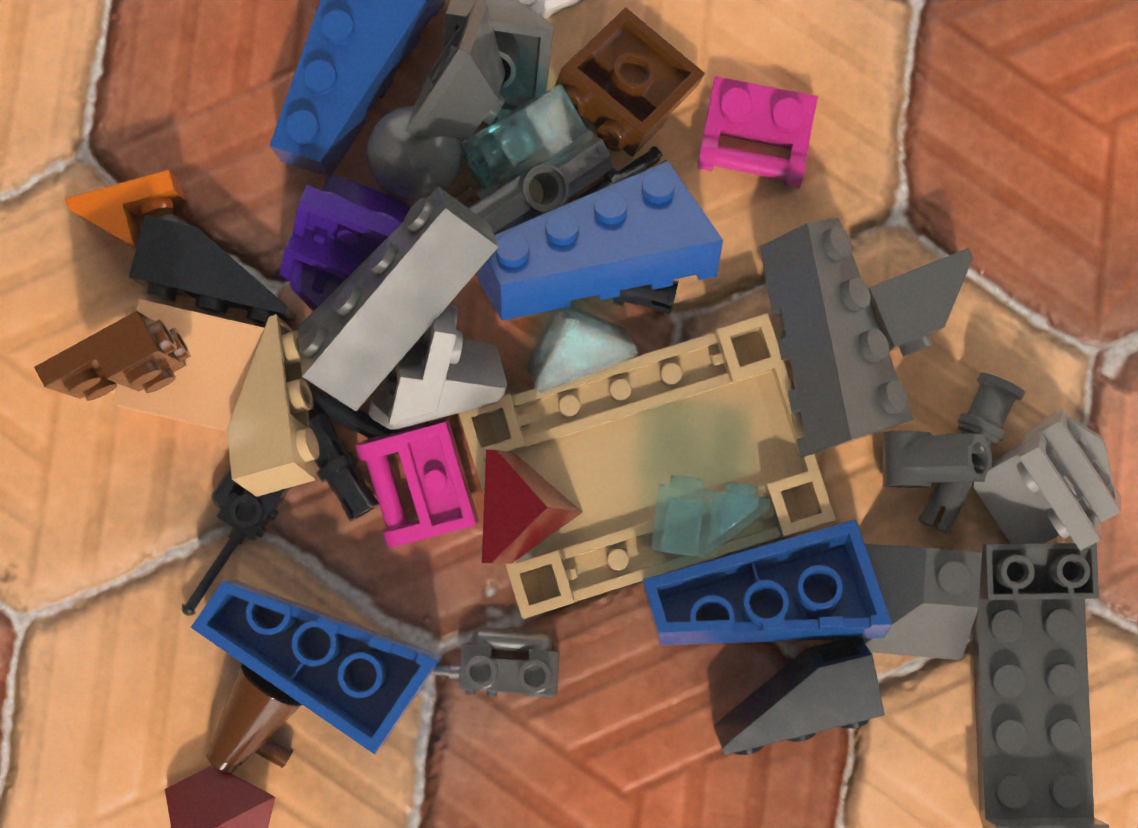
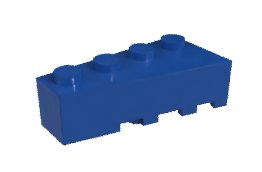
[269,0,445,177]
[477,161,723,320]
[190,580,443,754]

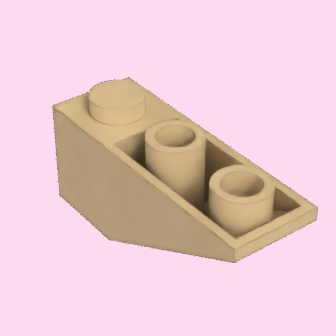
[227,315,319,497]

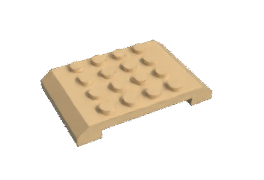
[459,313,836,619]

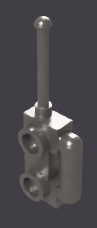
[431,627,560,698]

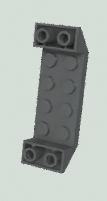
[973,543,1109,828]

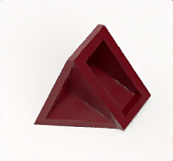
[482,450,582,564]
[165,765,275,828]

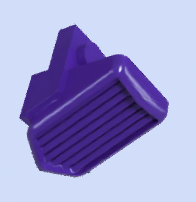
[279,175,411,311]

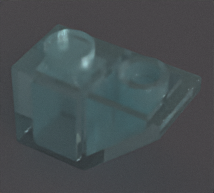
[460,84,588,189]
[649,475,771,558]

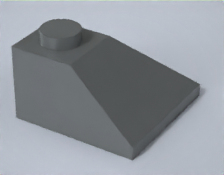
[405,0,506,138]
[443,0,554,124]
[862,544,982,660]

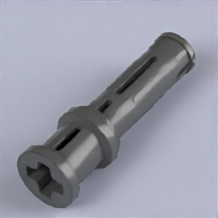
[918,372,1025,535]

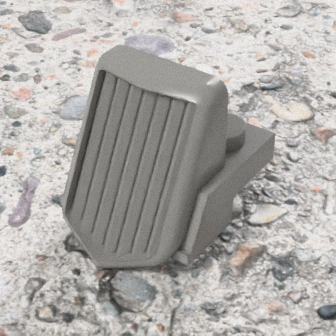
[368,304,507,429]
[974,408,1121,551]

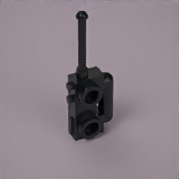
[181,465,292,616]

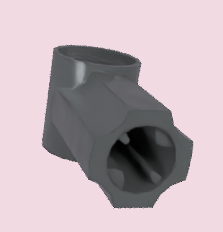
[882,431,992,488]

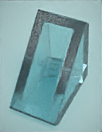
[526,306,638,394]

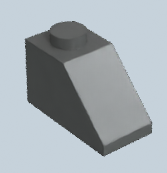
[868,248,973,357]

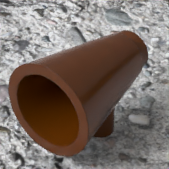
[206,663,302,773]

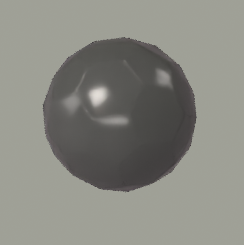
[367,106,462,201]

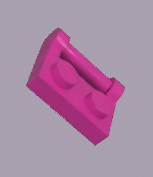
[697,76,818,188]
[355,418,479,547]

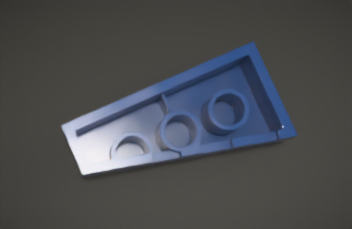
[643,520,892,645]

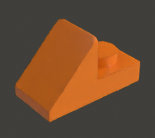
[65,170,187,250]

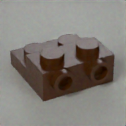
[552,7,705,157]
[34,311,191,401]

